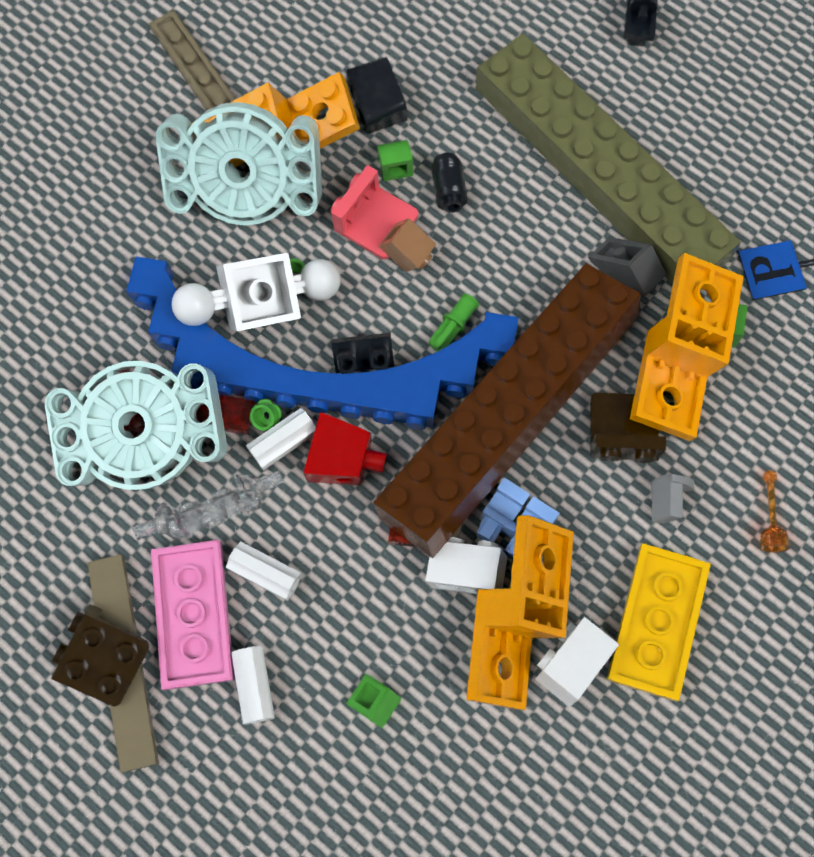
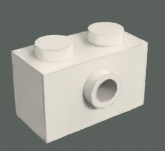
[425,537,507,594]
[535,617,619,708]

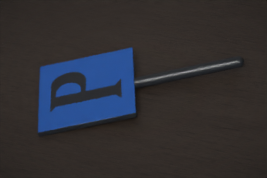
[738,240,814,300]

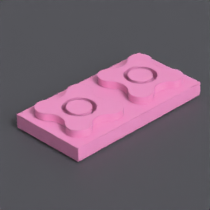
[151,540,235,691]

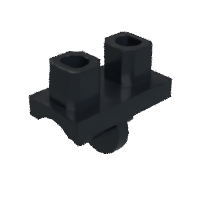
[623,0,658,46]
[331,333,394,374]

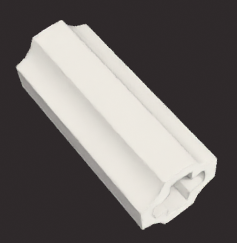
[246,408,316,471]
[226,541,302,601]
[231,646,275,725]

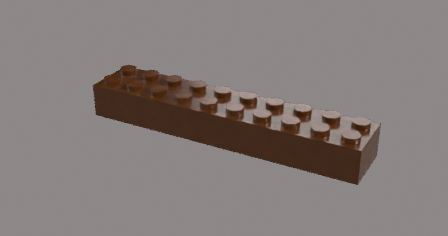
[373,263,641,559]

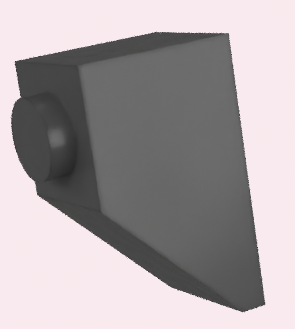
[588,237,667,296]

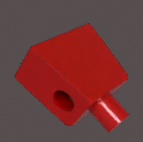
[303,412,388,485]

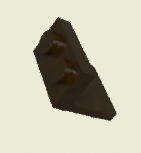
[590,393,666,463]
[51,604,149,706]

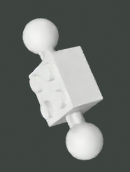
[172,253,341,331]

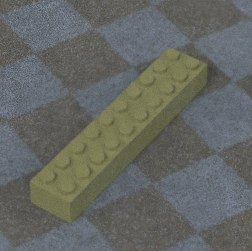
[476,33,741,284]

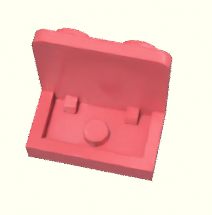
[331,165,418,259]

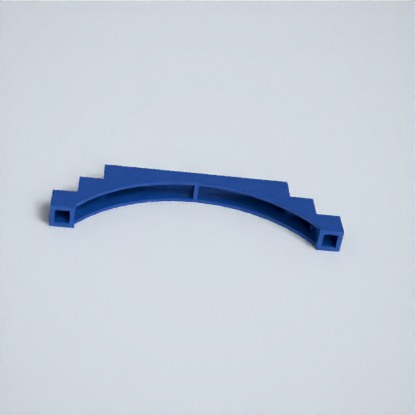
[126,256,519,430]

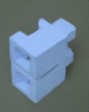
[476,477,560,560]

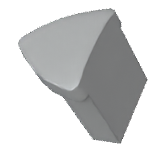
[651,474,694,524]

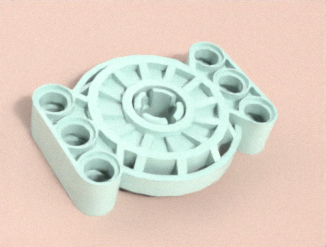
[156,102,322,226]
[45,361,227,490]

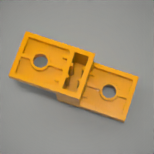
[192,71,360,168]
[630,253,744,441]
[466,515,574,710]

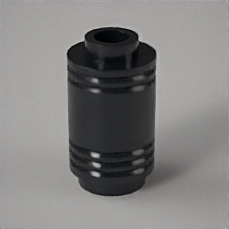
[431,153,468,213]

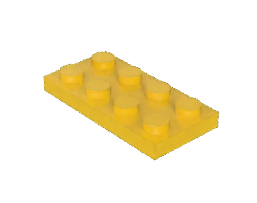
[606,543,711,702]

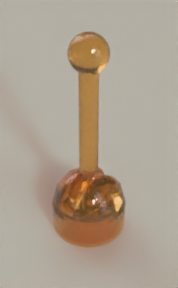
[760,470,790,553]

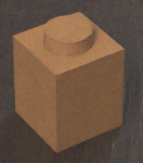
[378,218,437,272]

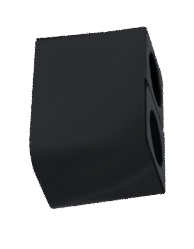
[346,57,408,134]

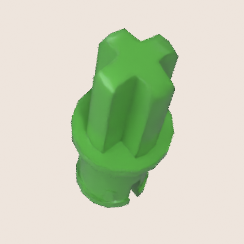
[429,293,479,351]

